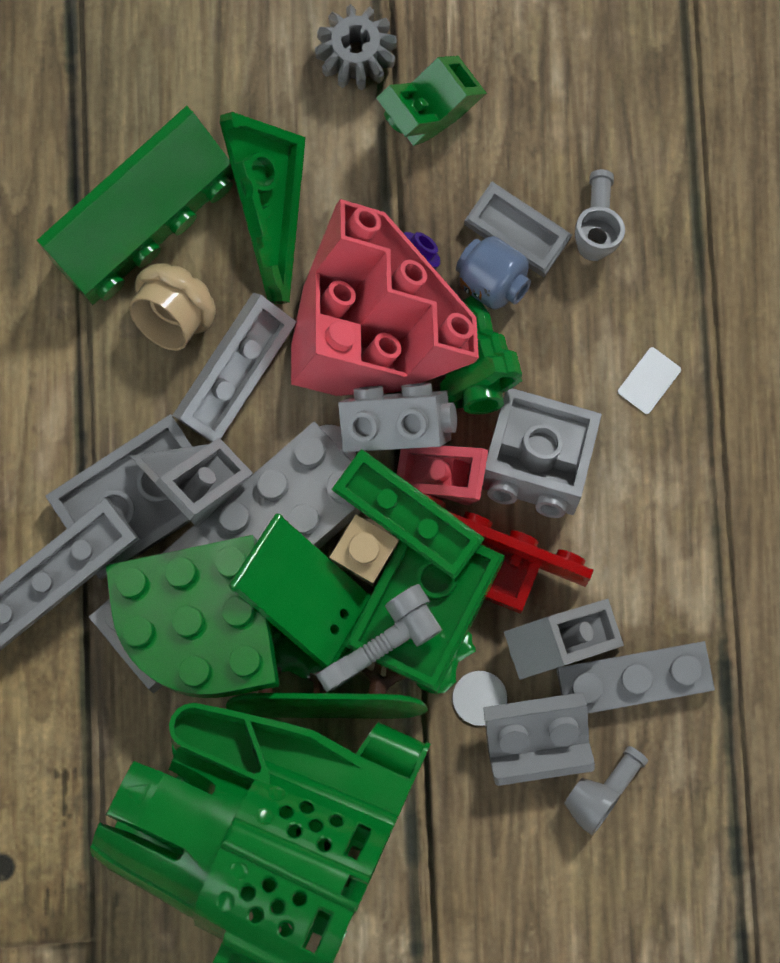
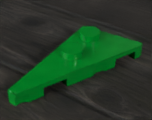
[220,112,306,304]

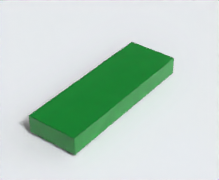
[331,449,485,580]

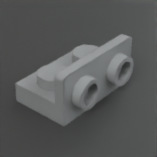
[483,692,595,786]

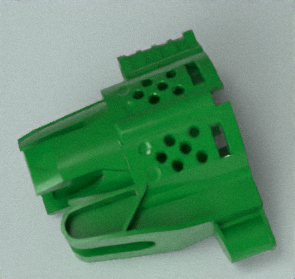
[90,703,431,963]

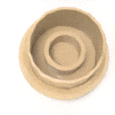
[129,263,216,351]

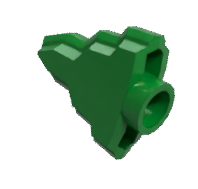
[440,296,522,415]

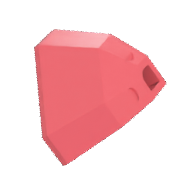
[291,199,479,396]

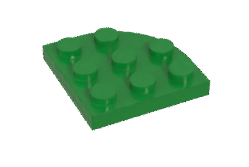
[106,535,280,698]

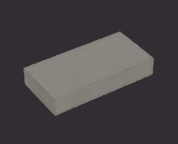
[464,182,572,278]

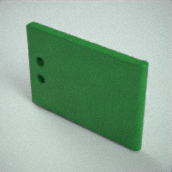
[229,513,371,668]

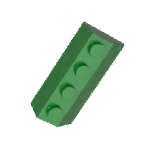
[37,105,234,305]

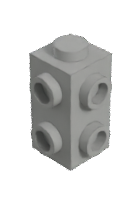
[338,383,457,452]

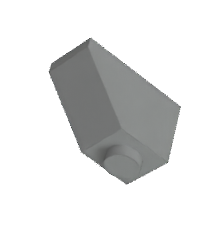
[504,599,624,680]

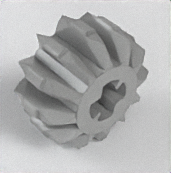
[315,4,397,90]

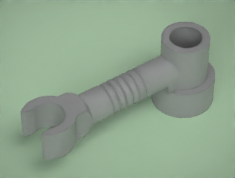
[316,584,442,692]

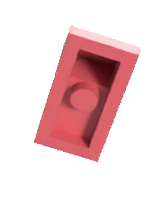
[397,445,489,505]

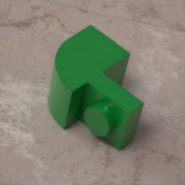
[376,56,487,146]

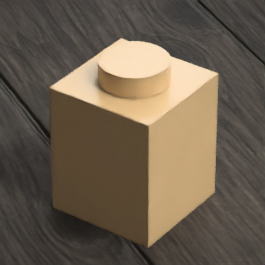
[329,514,399,587]

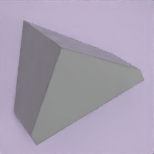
[130,438,253,527]

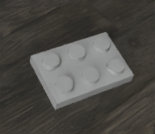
[46,414,192,580]

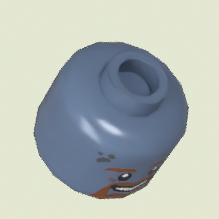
[456,236,531,310]

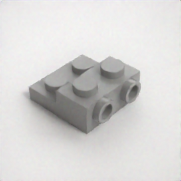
[482,388,602,518]

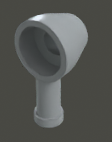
[575,169,625,261]
[564,746,648,836]

